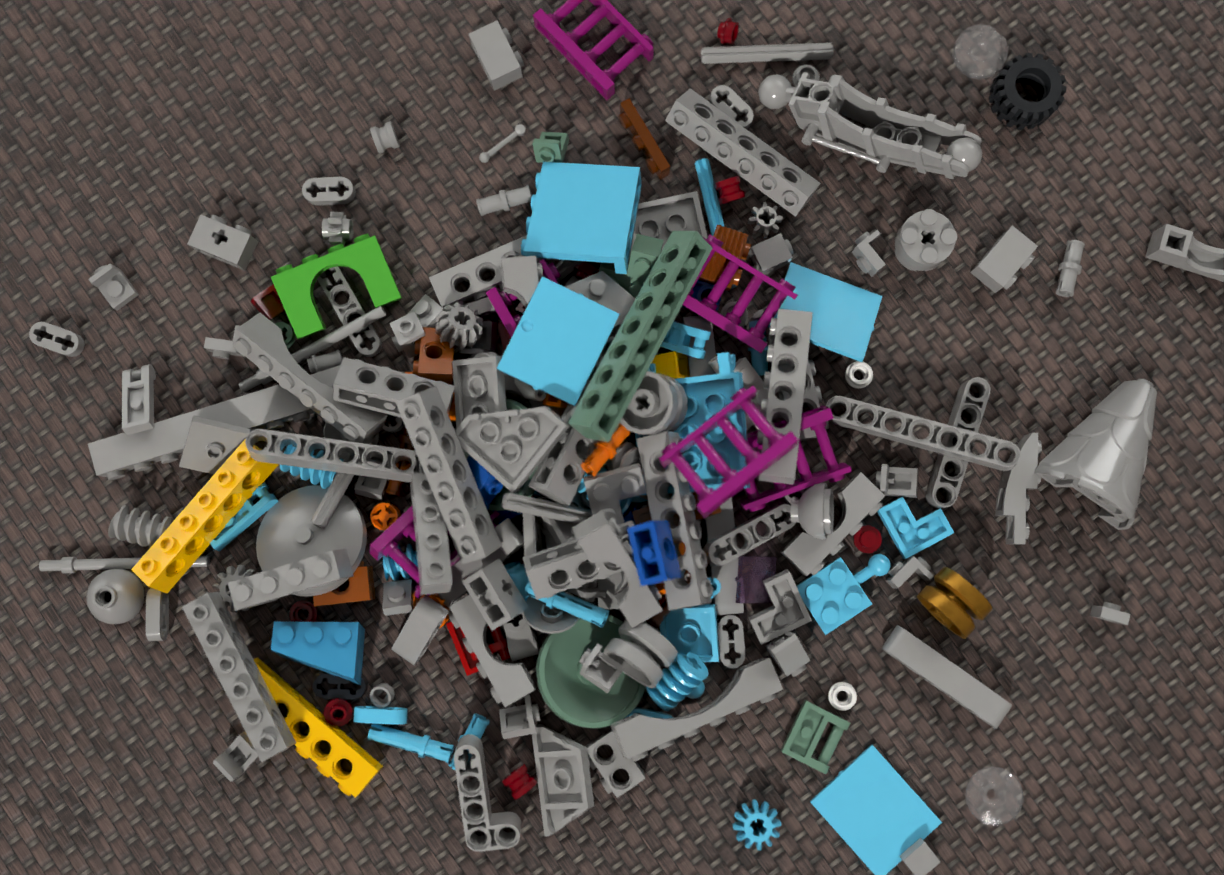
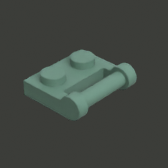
[780,700,851,774]

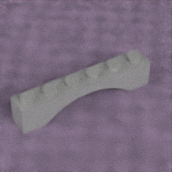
[233,313,388,444]
[610,657,783,761]

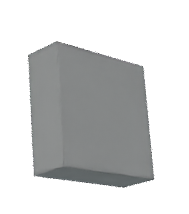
[899,838,940,875]

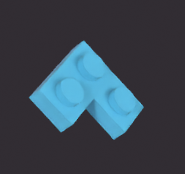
[877,497,954,559]

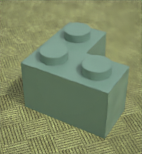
[599,234,664,298]

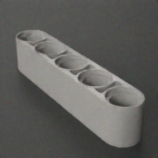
[926,377,991,509]
[881,625,1012,729]

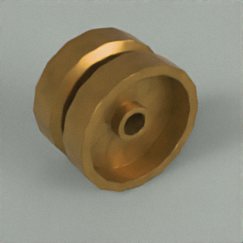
[917,567,992,639]

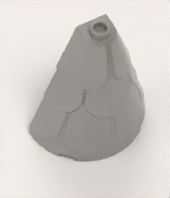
[1034,379,1157,530]

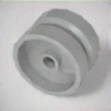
[620,371,688,436]
[604,619,678,688]

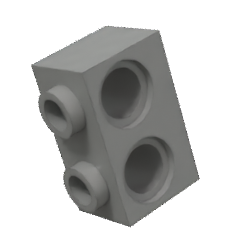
[586,728,646,798]

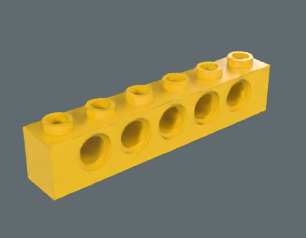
[131,440,279,594]
[253,657,383,798]

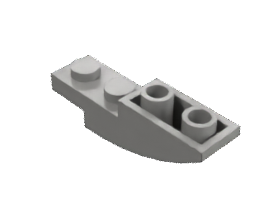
[995,433,1042,545]

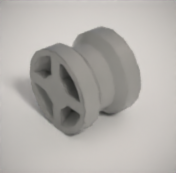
[370,121,400,154]

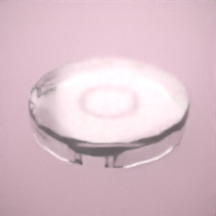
[952,24,1008,79]

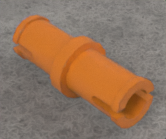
[581,423,630,477]

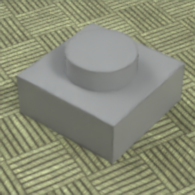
[1090,602,1131,625]

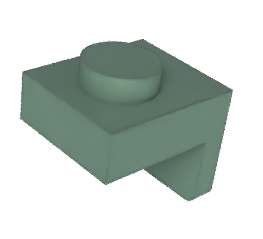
[532,132,569,163]

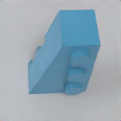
[271,622,365,685]

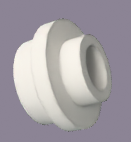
[845,361,873,389]
[828,682,857,711]

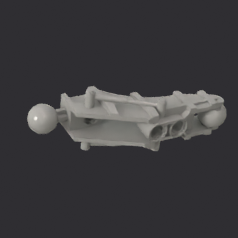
[758,72,982,179]

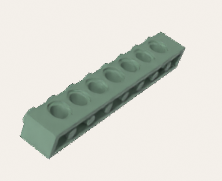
[568,231,712,443]

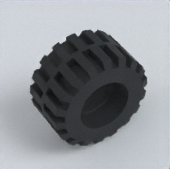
[988,53,1067,130]

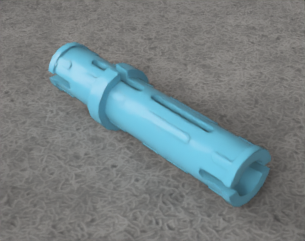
[524,581,609,628]
[367,724,454,763]

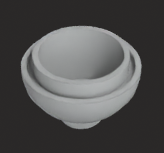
[790,483,834,540]
[86,569,145,624]

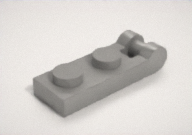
[122,364,156,435]

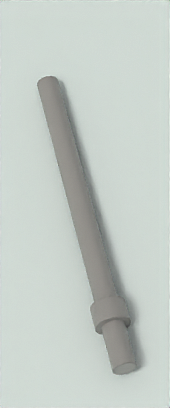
[238,306,387,393]
[39,556,210,574]

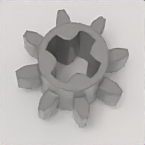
[748,202,783,238]
[322,212,353,246]

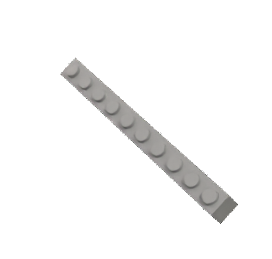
[88,366,340,480]

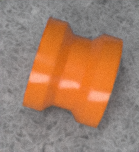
[370,503,401,530]

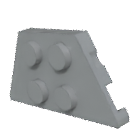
[565,271,636,328]
[532,724,594,837]

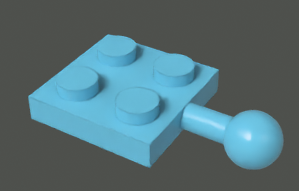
[796,554,891,635]
[660,604,720,699]

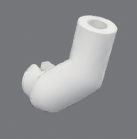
[514,378,546,401]

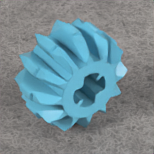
[732,799,782,851]

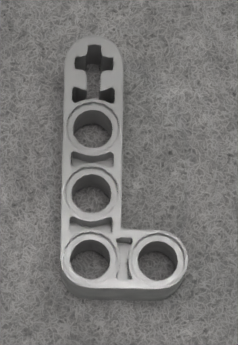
[439,518,524,608]
[454,734,522,852]

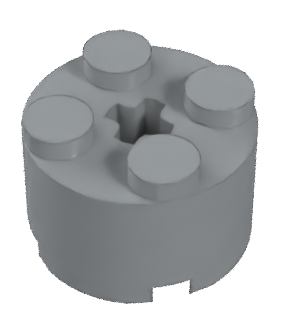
[894,209,957,271]

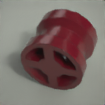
[714,176,746,205]
[502,764,538,800]

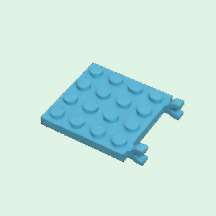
[635,352,750,496]

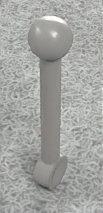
[479,124,526,163]

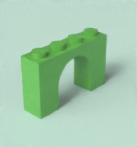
[271,234,402,339]

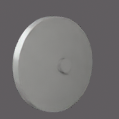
[256,485,367,596]

